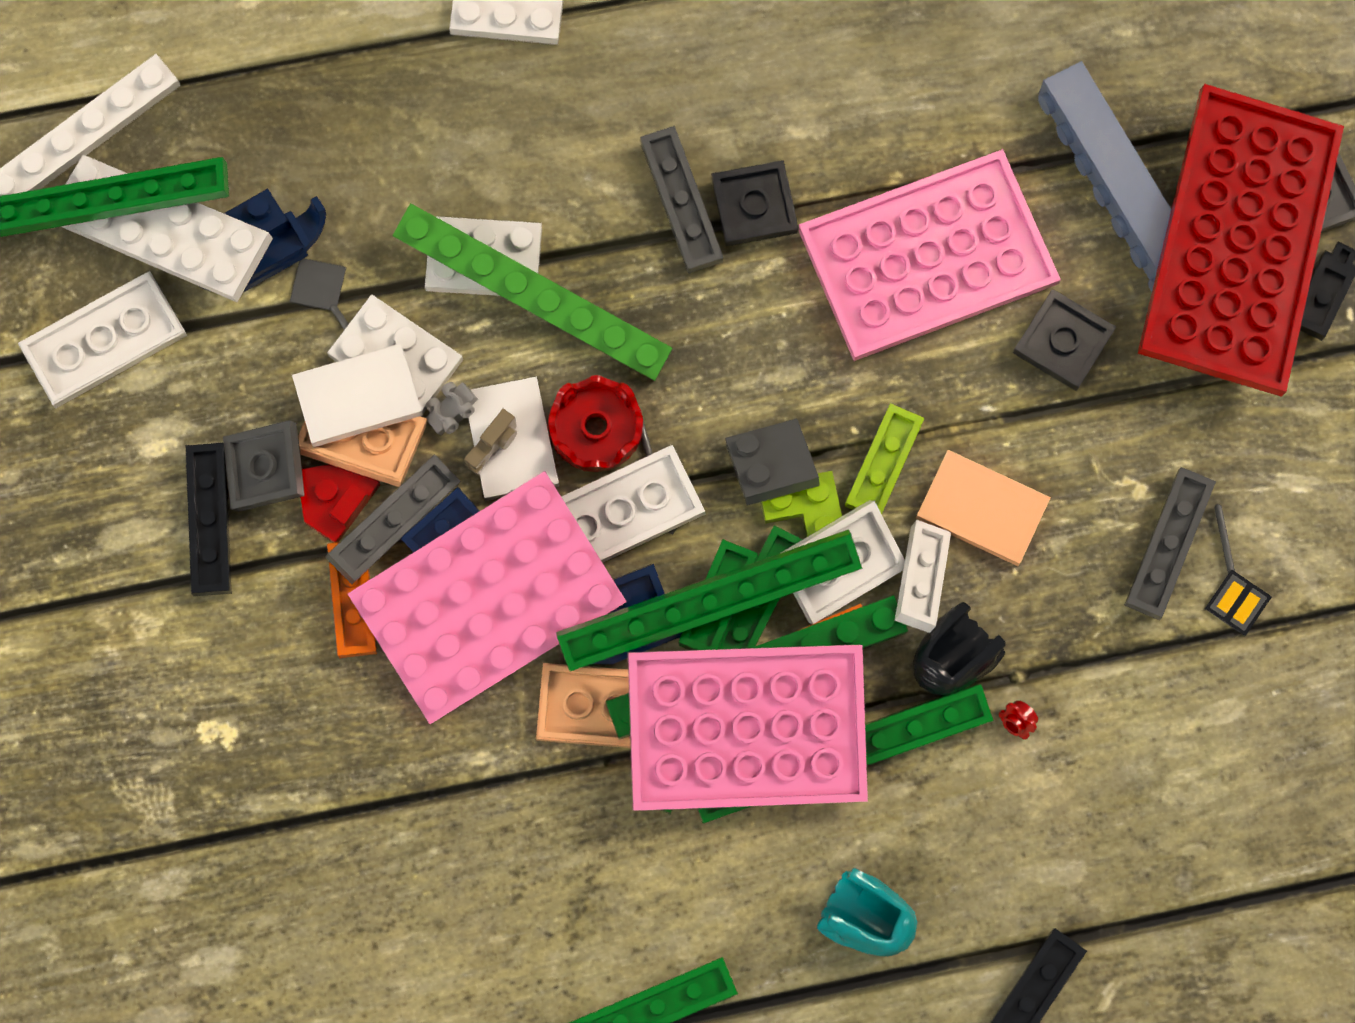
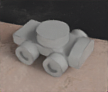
[425,382,478,435]

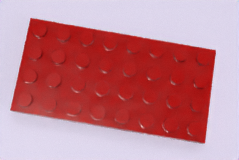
[1138,83,1344,397]

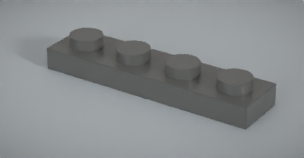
[640,126,723,274]
[325,454,461,584]
[1124,467,1216,620]

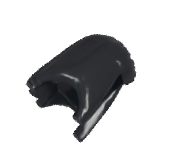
[913,602,1006,696]

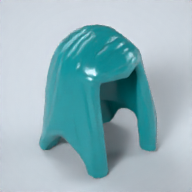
[817,868,918,957]

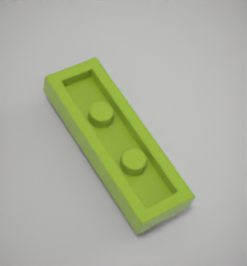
[844,403,925,514]

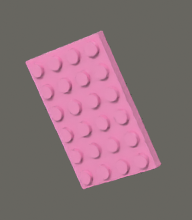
[798,149,1061,361]
[348,471,626,724]
[628,645,868,811]

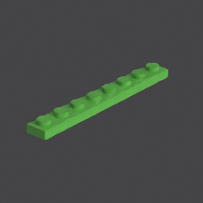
[392,203,673,381]

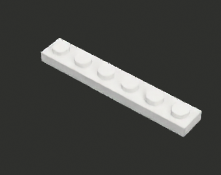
[0,54,181,196]

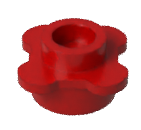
[998,701,1038,739]

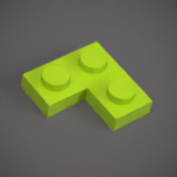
[761,471,842,537]

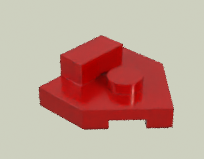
[300,464,381,543]

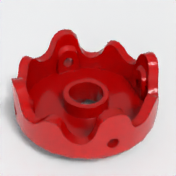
[548,375,643,472]

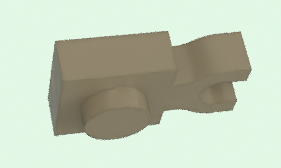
[464,408,517,475]

